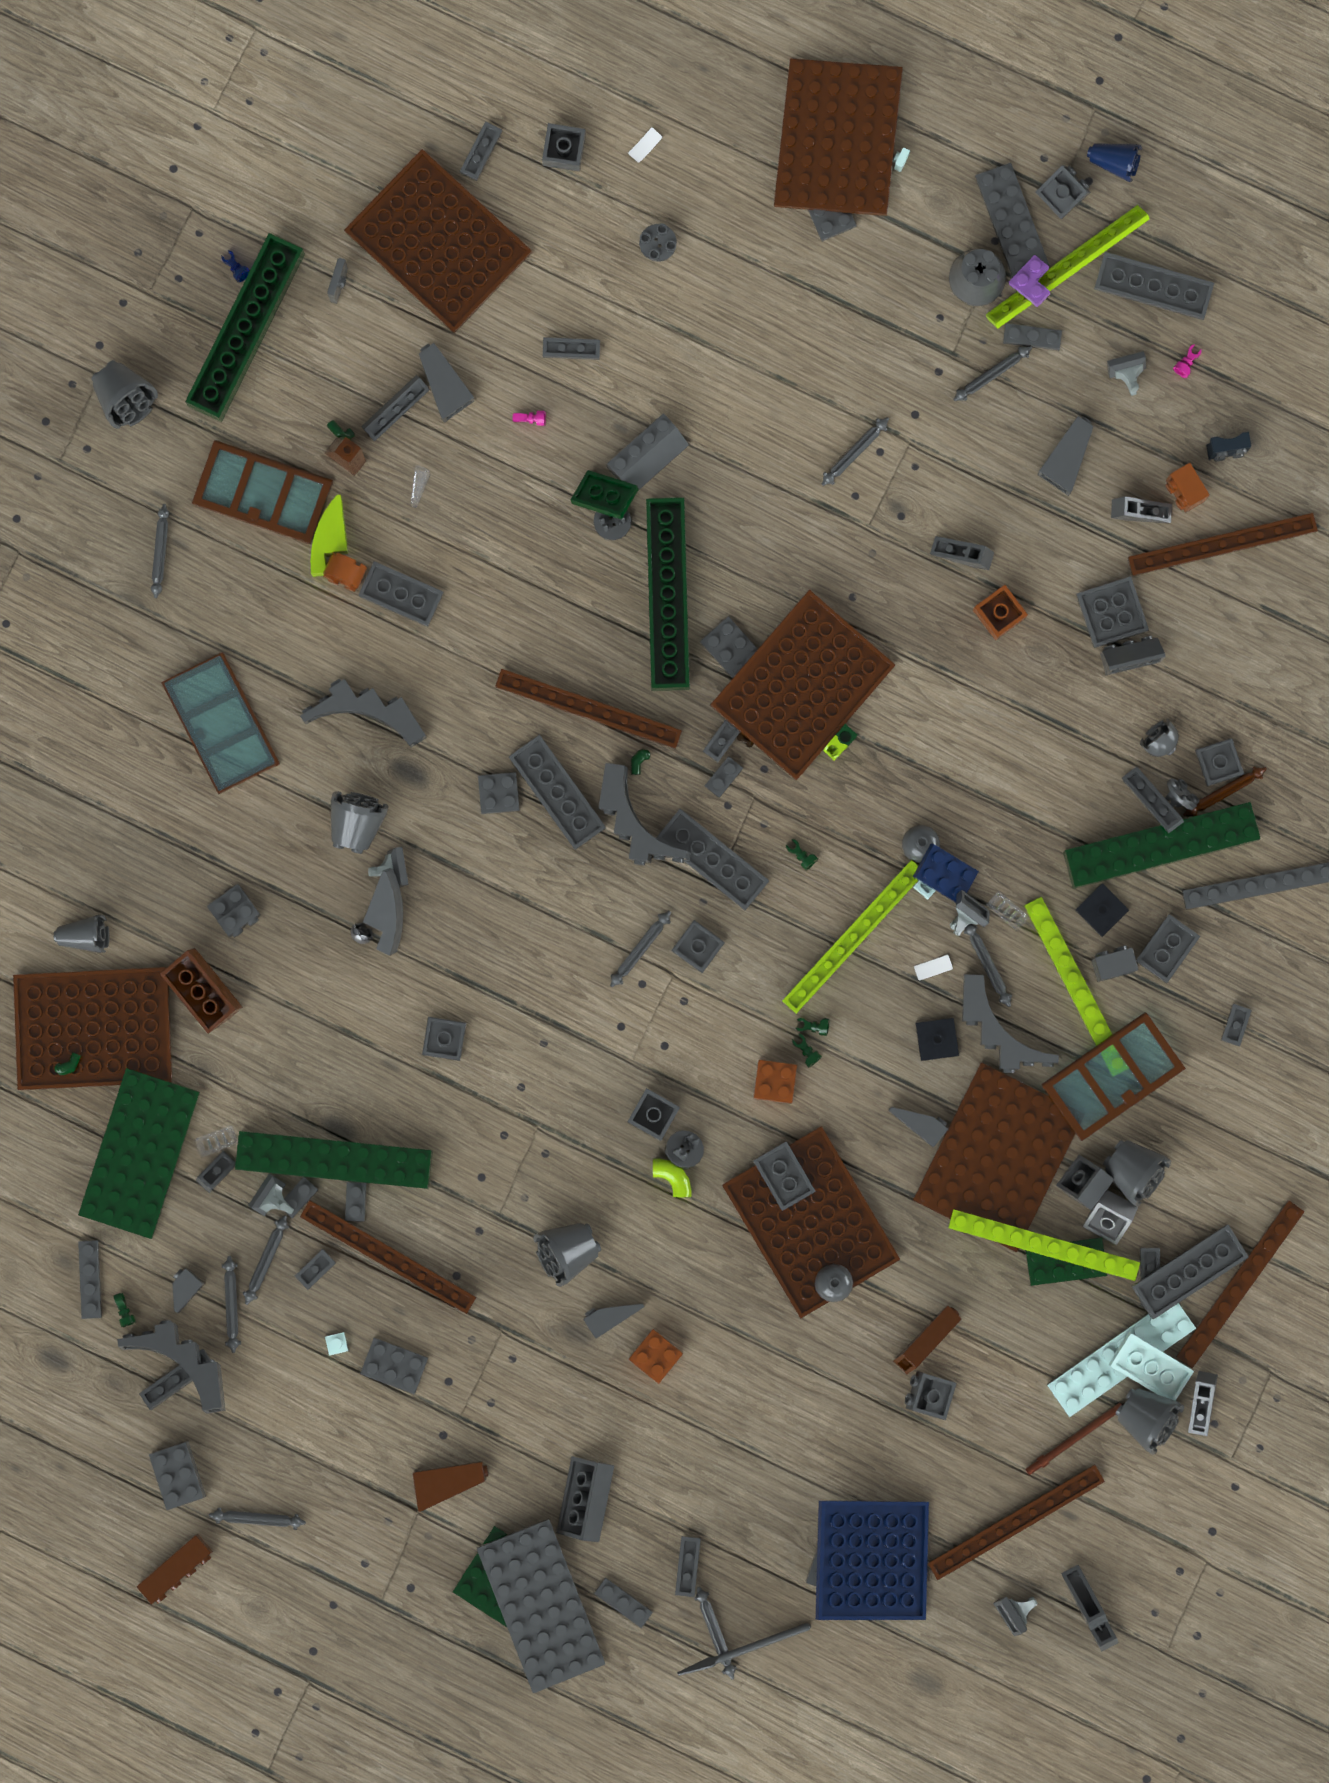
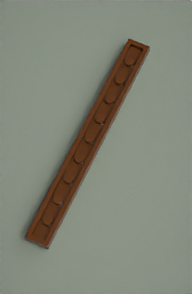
[1128,513,1318,576]
[495,669,682,749]
[300,1200,477,1314]
[1176,1200,1304,1368]
[928,1464,1105,1580]

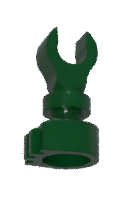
[786,839,818,871]
[796,1018,829,1036]
[792,1034,822,1068]
[113,1293,137,1327]

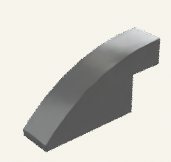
[363,868,403,956]
[1061,1565,1119,1652]

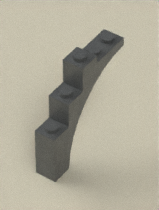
[300,679,427,748]
[599,763,691,866]
[962,974,1059,1073]
[117,1320,226,1414]

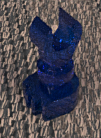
[221,250,250,283]

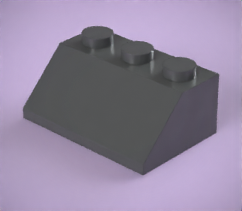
[1100,636,1166,676]

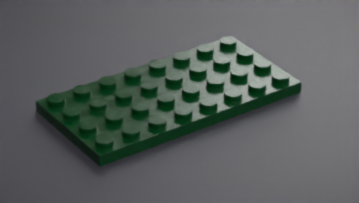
[78,1068,200,1239]

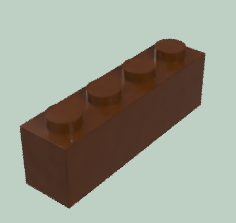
[137,1534,213,1605]

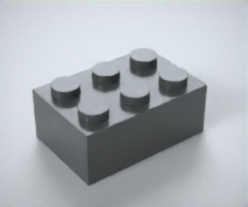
[149,1441,206,1510]

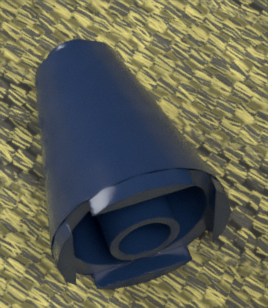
[1087,143,1142,182]

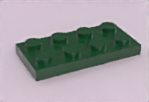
[1025,1237,1107,1286]

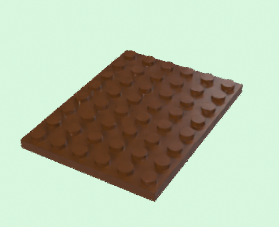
[774,58,903,216]
[344,149,532,333]
[710,590,895,780]
[13,967,172,1090]
[913,1062,1085,1252]
[722,1126,900,1319]

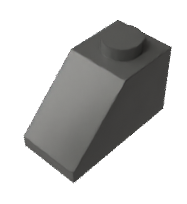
[172,1268,205,1313]

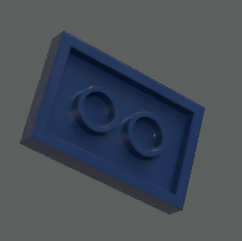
[913,843,979,903]

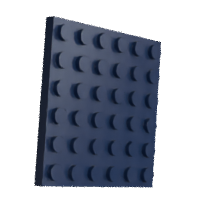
[815,1501,929,1620]

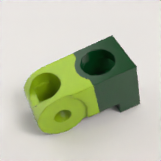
[823,724,858,761]

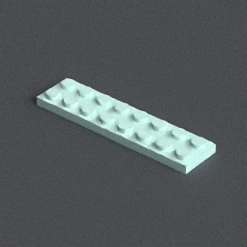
[1047,1303,1196,1417]

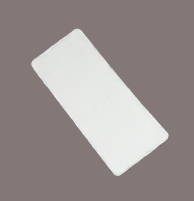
[628,128,662,163]
[914,955,953,980]

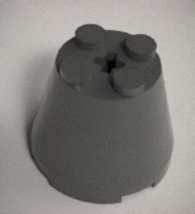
[949,249,1006,306]
[91,360,158,429]
[331,791,389,854]
[1103,1140,1171,1207]
[533,1223,601,1287]
[1115,1388,1184,1455]

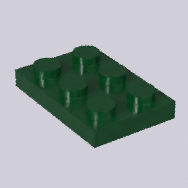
[570,470,639,520]

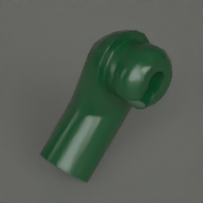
[327,420,355,440]
[631,749,651,775]
[54,1052,81,1076]

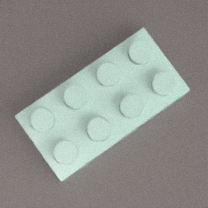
[1109,1332,1194,1401]

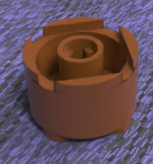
[323,552,367,592]

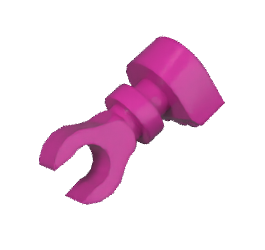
[1173,344,1202,379]
[512,410,546,426]

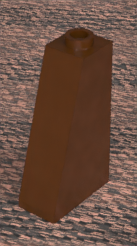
[325,437,366,476]
[893,1306,961,1374]
[413,1461,489,1512]

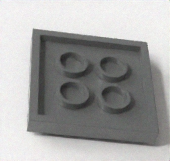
[1076,576,1149,648]

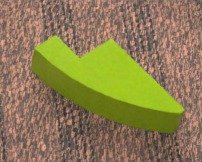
[310,494,348,577]

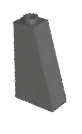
[419,343,475,423]
[1037,416,1094,496]

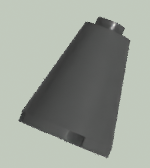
[54,915,110,953]

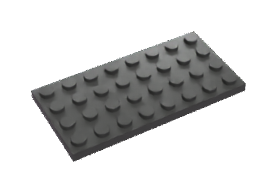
[476,1518,605,1693]

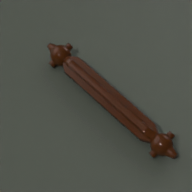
[1183,766,1267,817]

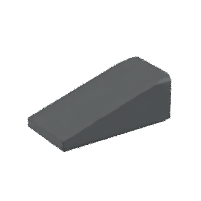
[196,1151,236,1193]

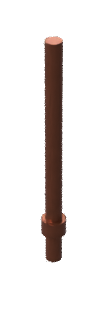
[1025,1402,1122,1476]

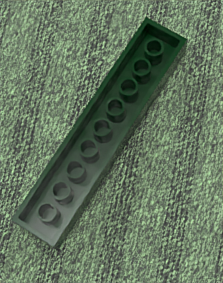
[185,233,305,422]
[646,498,690,691]
[1063,802,1261,889]
[235,1131,433,1189]

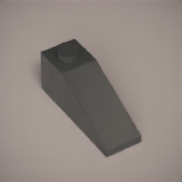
[1111,496,1172,523]
[930,536,994,571]
[888,1107,948,1148]
[583,1303,645,1339]
[1188,1371,1218,1436]

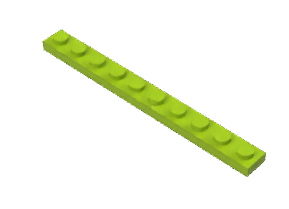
[985,205,1150,329]
[782,860,919,1014]
[1024,897,1129,1077]
[948,1209,1140,1281]

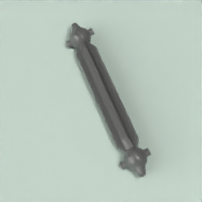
[953,346,1032,401]
[821,417,889,486]
[151,504,169,598]
[610,911,671,987]
[964,924,1012,1007]
[243,1215,289,1305]
[222,1256,241,1353]
[209,1508,306,1530]
[694,1587,737,1680]

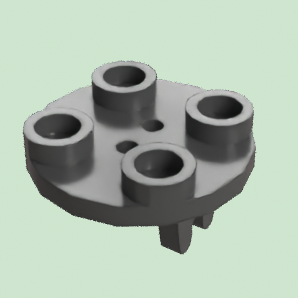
[639,223,677,262]
[593,510,631,540]
[1165,778,1199,810]
[665,1130,704,1169]

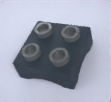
[1206,432,1251,462]

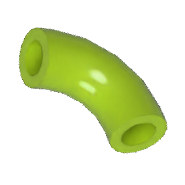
[653,1158,692,1197]

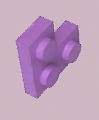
[1009,255,1050,307]

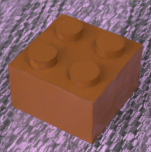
[1165,463,1209,513]
[973,585,1028,641]
[753,1060,797,1104]
[629,1329,683,1384]

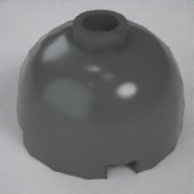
[1140,719,1179,757]
[902,825,940,863]
[814,1264,853,1302]

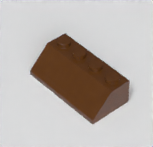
[160,948,243,1034]

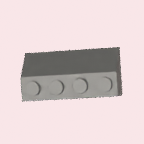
[607,413,689,491]
[556,1456,614,1542]

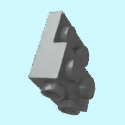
[1036,165,1091,219]
[207,884,261,938]
[905,1371,957,1420]

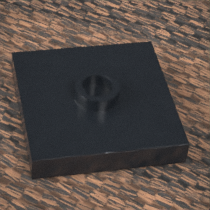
[1075,883,1129,937]
[915,1018,959,1061]

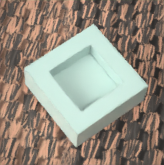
[893,148,910,172]
[913,881,935,900]
[325,1332,349,1356]

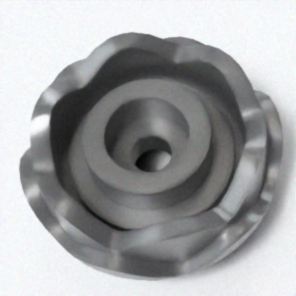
[351,923,373,944]

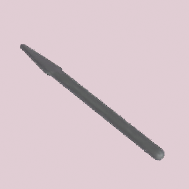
[677,1623,811,1676]

